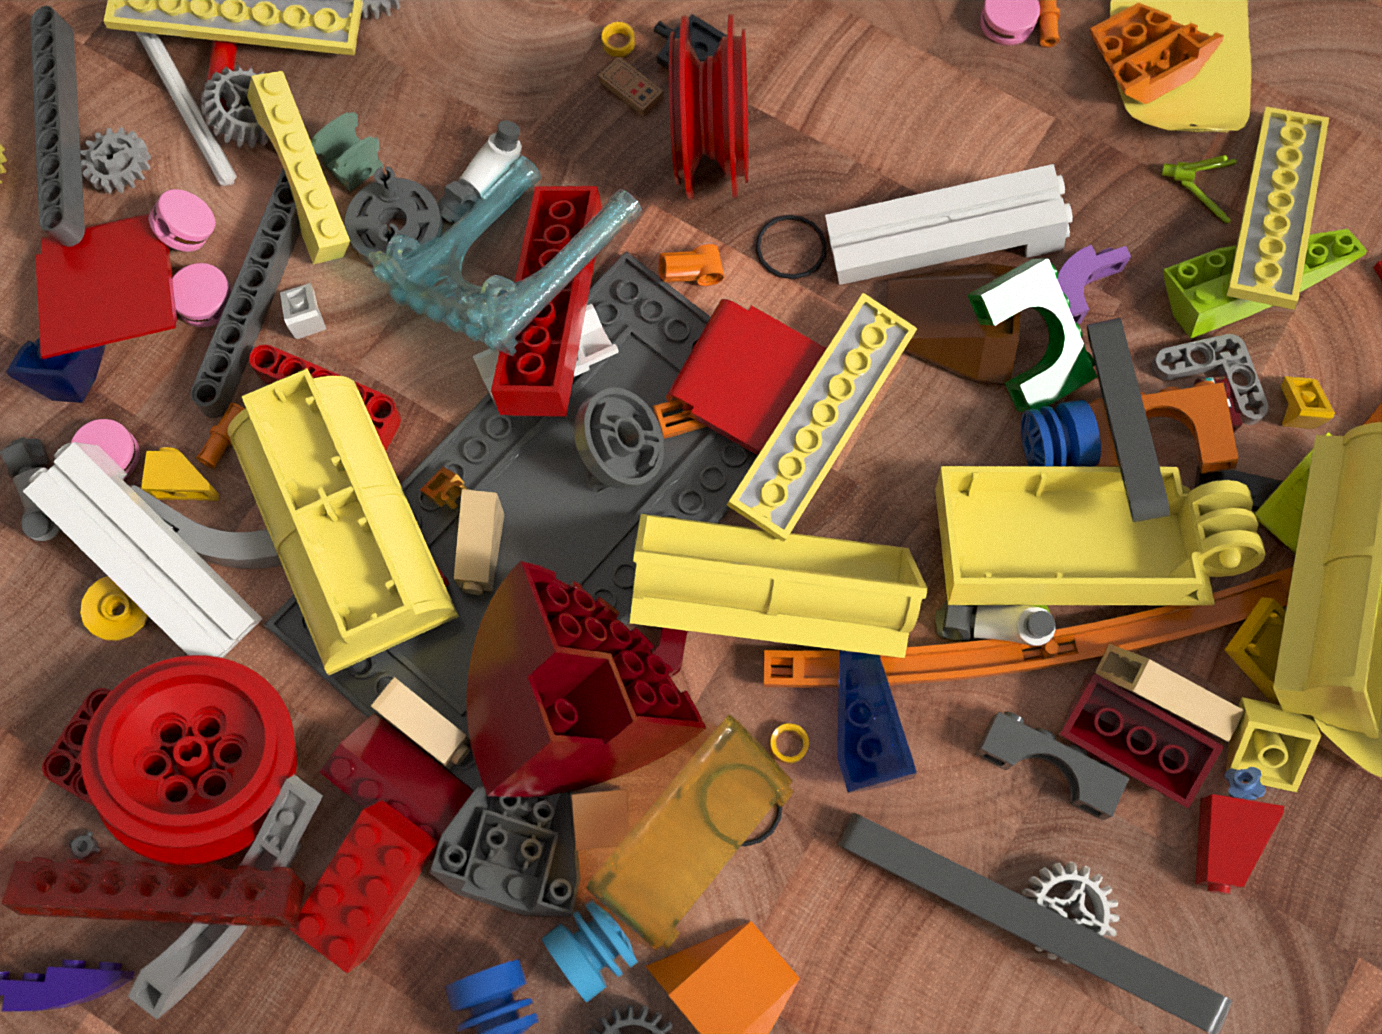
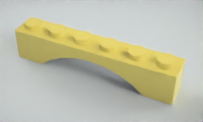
[247,71,350,264]

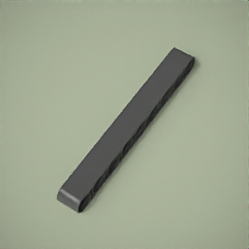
[30,5,85,247]
[190,167,301,418]

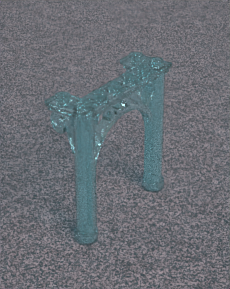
[367,155,642,356]

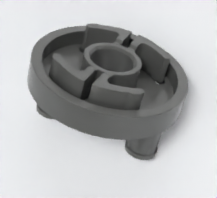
[345,166,442,270]
[574,388,664,493]

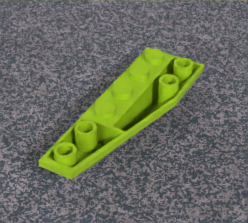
[1163,229,1367,339]

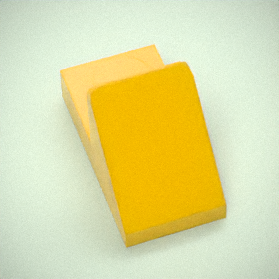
[1281,376,1335,429]

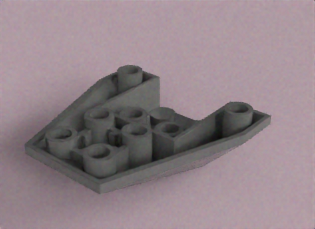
[429,781,580,917]

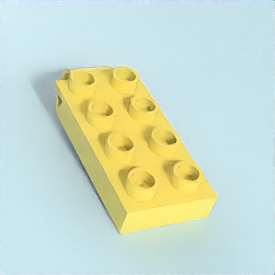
[935,466,1265,605]

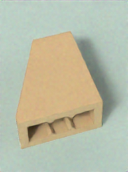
[454,489,505,595]
[371,677,471,769]

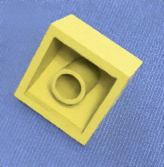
[1226,697,1321,792]

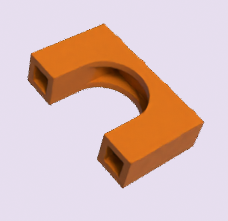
[1089,381,1239,474]

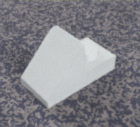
[280,283,326,339]

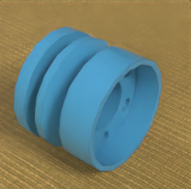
[541,899,638,1002]

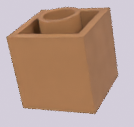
[572,789,632,850]

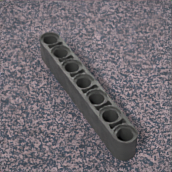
[1087,318,1170,523]

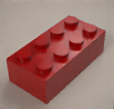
[290,800,439,973]

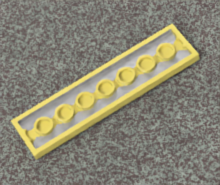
[104,0,363,56]
[1226,107,1329,310]
[726,293,917,542]

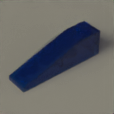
[6,337,106,403]
[837,650,917,793]

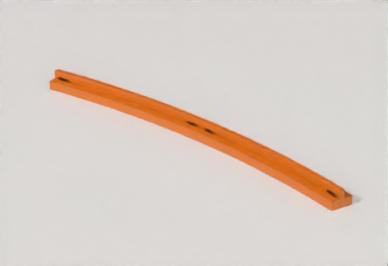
[763,566,1294,688]

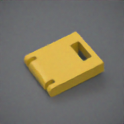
[1224,597,1286,705]

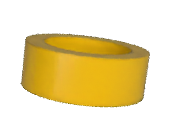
[602,22,635,57]
[770,723,809,764]

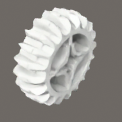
[1021,862,1120,964]

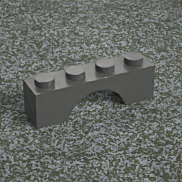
[975,711,1129,820]

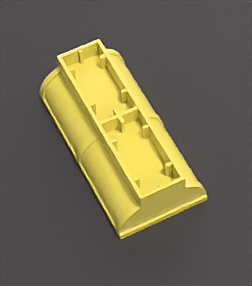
[227,369,459,675]
[1273,422,1382,738]
[630,514,927,658]

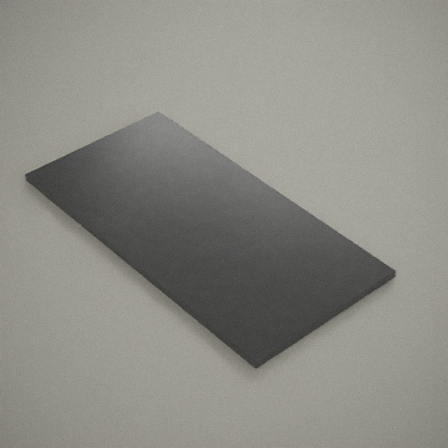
[264,251,758,790]

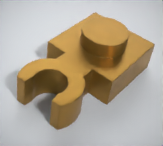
[420,466,469,509]

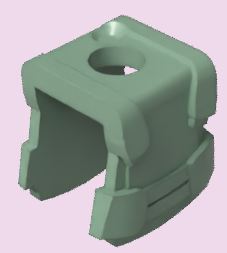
[311,112,384,192]

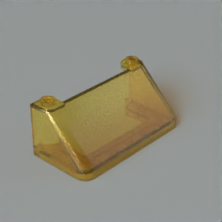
[586,714,795,951]

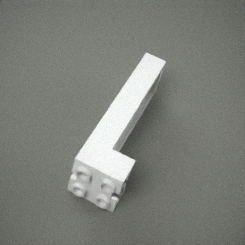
[825,164,1073,285]
[23,442,263,658]

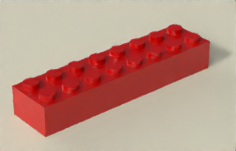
[491,186,604,416]

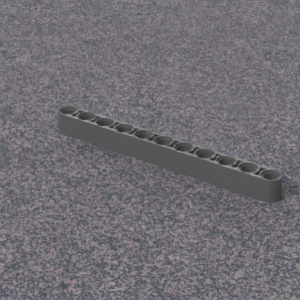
[837,812,1233,1034]

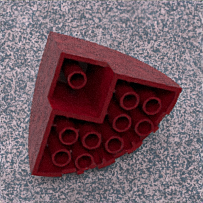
[467,561,706,797]

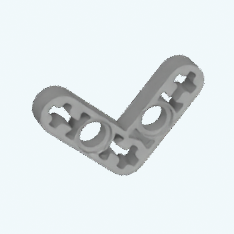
[1151,334,1269,425]

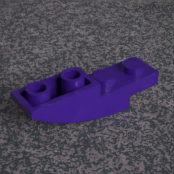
[0,960,134,1011]

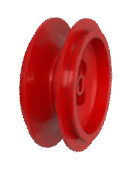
[669,14,749,200]
[81,655,297,865]

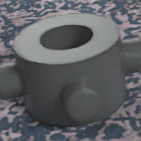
[69,831,101,863]

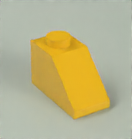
[141,447,220,501]

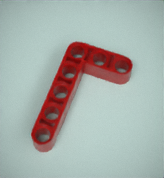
[249,344,401,451]
[42,688,111,807]

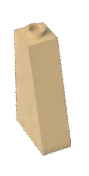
[1095,644,1245,742]

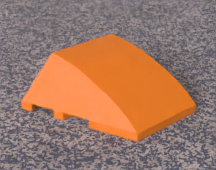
[1090,2,1224,104]
[645,921,800,1034]

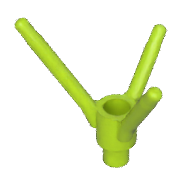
[1162,155,1237,224]

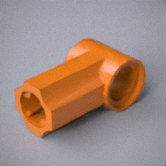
[658,244,725,286]

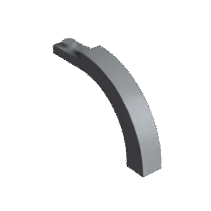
[131,484,282,569]
[128,775,323,1019]

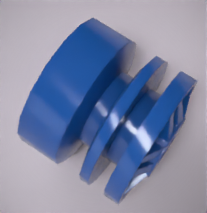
[1021,399,1101,467]
[444,959,539,1034]

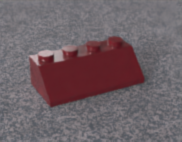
[1059,673,1224,809]
[319,713,475,861]

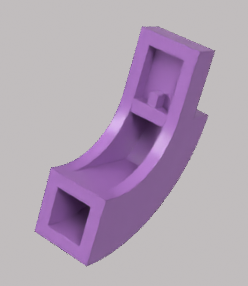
[1057,245,1131,324]

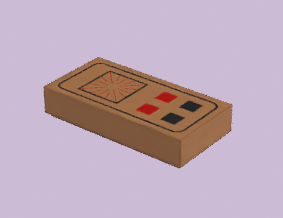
[598,56,664,116]

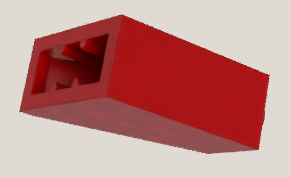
[1195,794,1284,895]

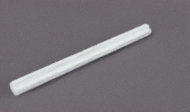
[136,32,236,186]

